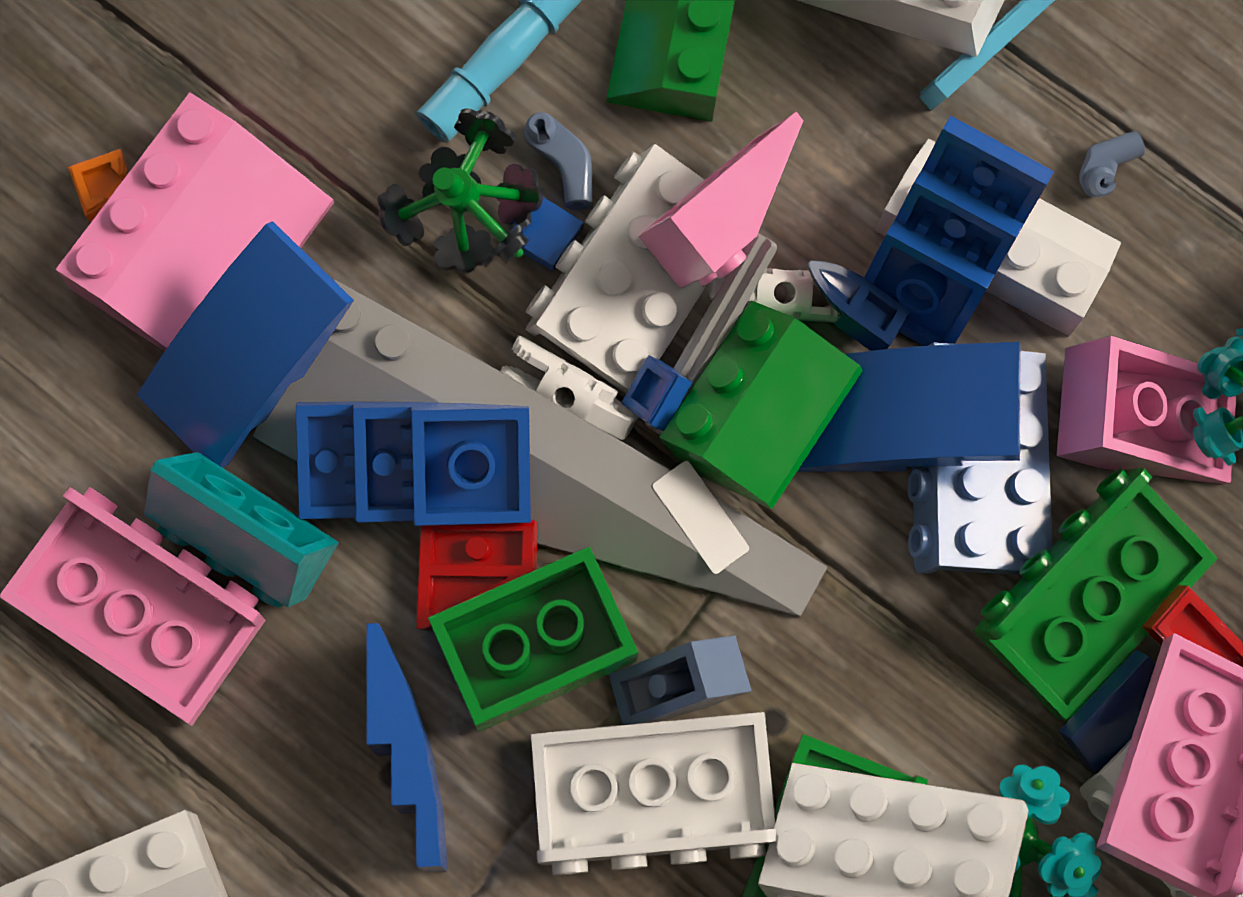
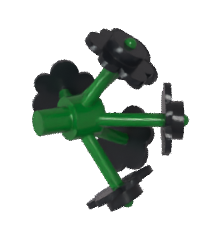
[377,108,543,274]

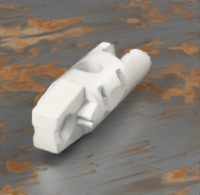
[709,268,840,323]
[500,335,638,440]

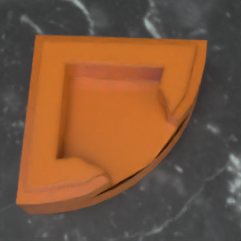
[68,149,127,222]

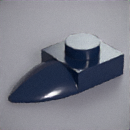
[807,260,910,351]

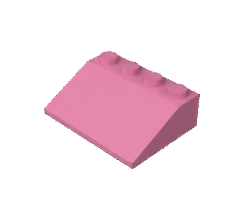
[56,92,334,352]

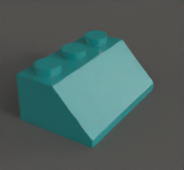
[144,452,339,608]

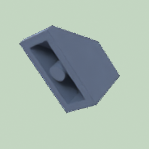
[609,636,752,725]

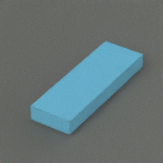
[919,0,1055,111]

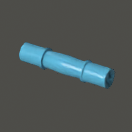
[416,0,582,143]

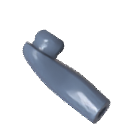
[524,112,593,210]

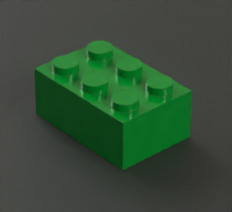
[428,546,638,733]

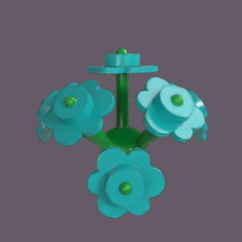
[998,765,1102,897]

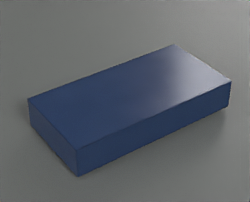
[1059,650,1155,774]

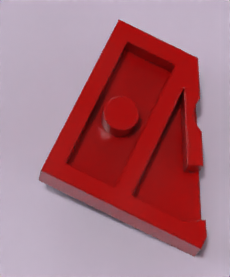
[416,520,538,631]

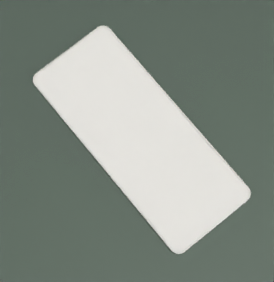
[652,461,749,574]

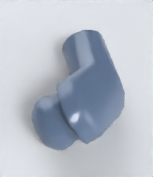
[1079,131,1145,197]

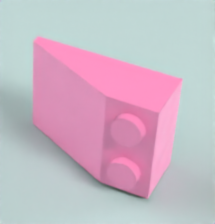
[638,112,803,288]
[1057,336,1236,485]

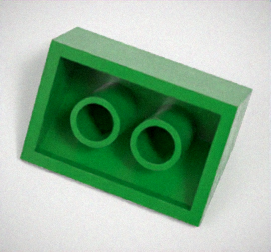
[606,0,735,122]
[659,300,863,510]

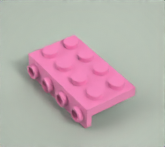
[0,487,266,726]
[1096,633,1243,897]

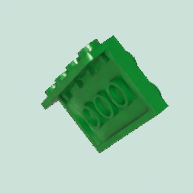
[973,467,1218,722]

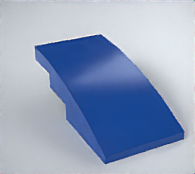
[864,116,1054,346]
[137,221,354,468]
[797,342,1021,472]
[296,401,531,526]
[367,623,448,872]

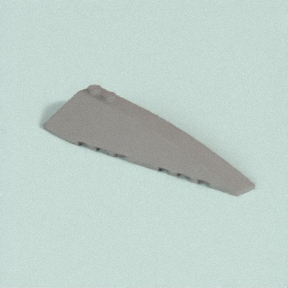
[253,279,827,618]

